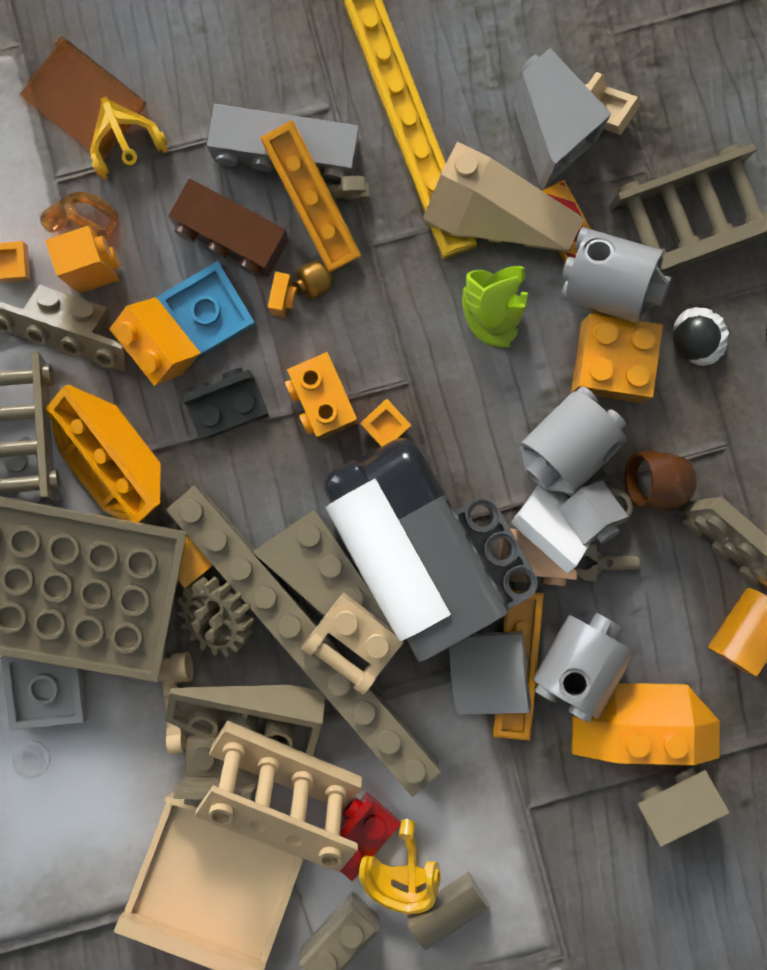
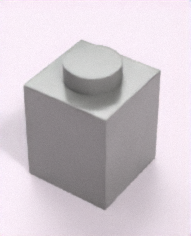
[559,481,628,545]

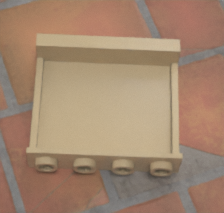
[114,791,304,970]

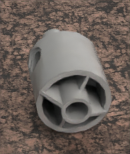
[561,227,672,324]
[520,386,626,496]
[532,613,636,723]

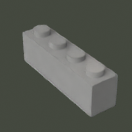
[207,104,359,183]

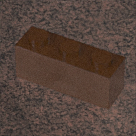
[168,178,289,277]

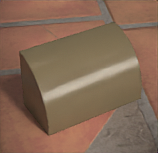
[407,872,490,950]

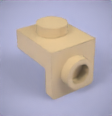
[585,72,640,135]

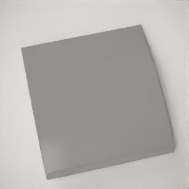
[449,631,532,715]

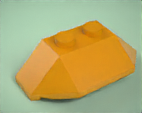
[45,385,161,523]
[572,683,720,765]

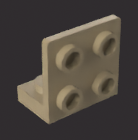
[173,736,259,806]

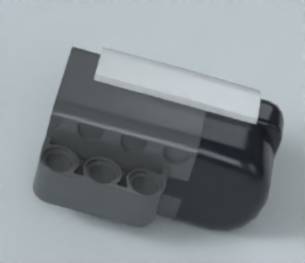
[324,438,538,662]

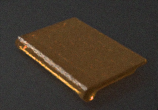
[19,36,147,158]

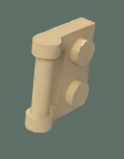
[301,592,404,695]

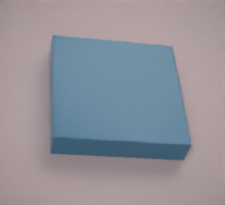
[157,261,256,361]

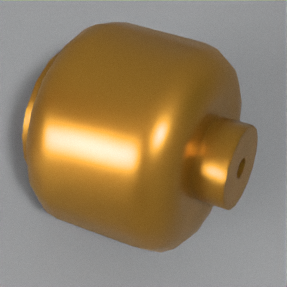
[294,260,333,300]

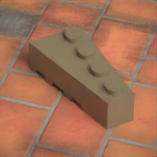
[253,509,392,629]

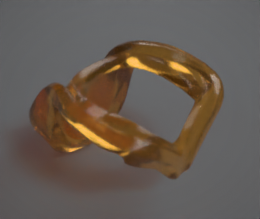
[39,191,118,241]

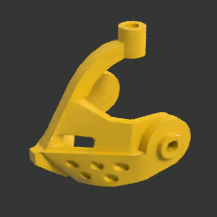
[90,96,169,181]
[359,819,441,915]

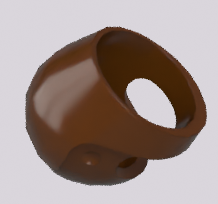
[624,450,697,512]

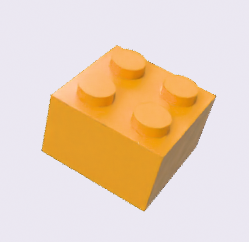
[571,313,663,403]

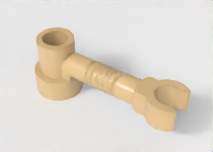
[158,652,194,754]

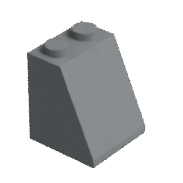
[513,48,611,189]

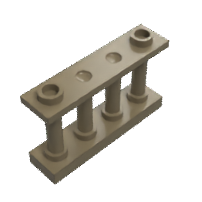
[610,143,767,275]
[0,352,61,504]

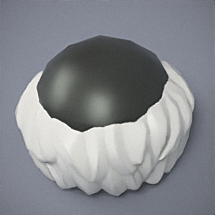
[673,307,729,366]

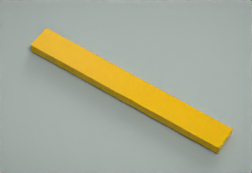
[342,0,477,260]

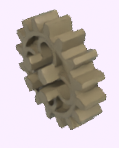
[177,577,254,656]

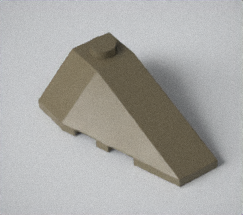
[165,685,325,756]

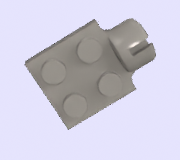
[1,656,88,730]

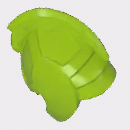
[462,266,528,348]

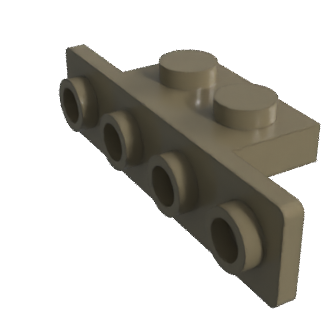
[0,284,128,372]

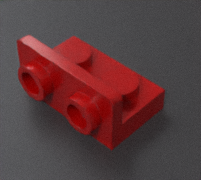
[340,792,400,881]

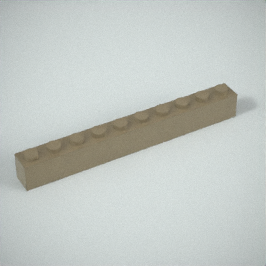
[166,485,441,797]

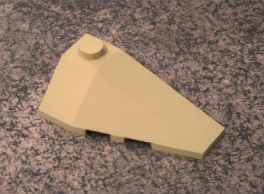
[422,141,584,252]

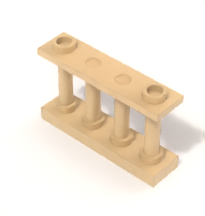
[195,720,362,873]

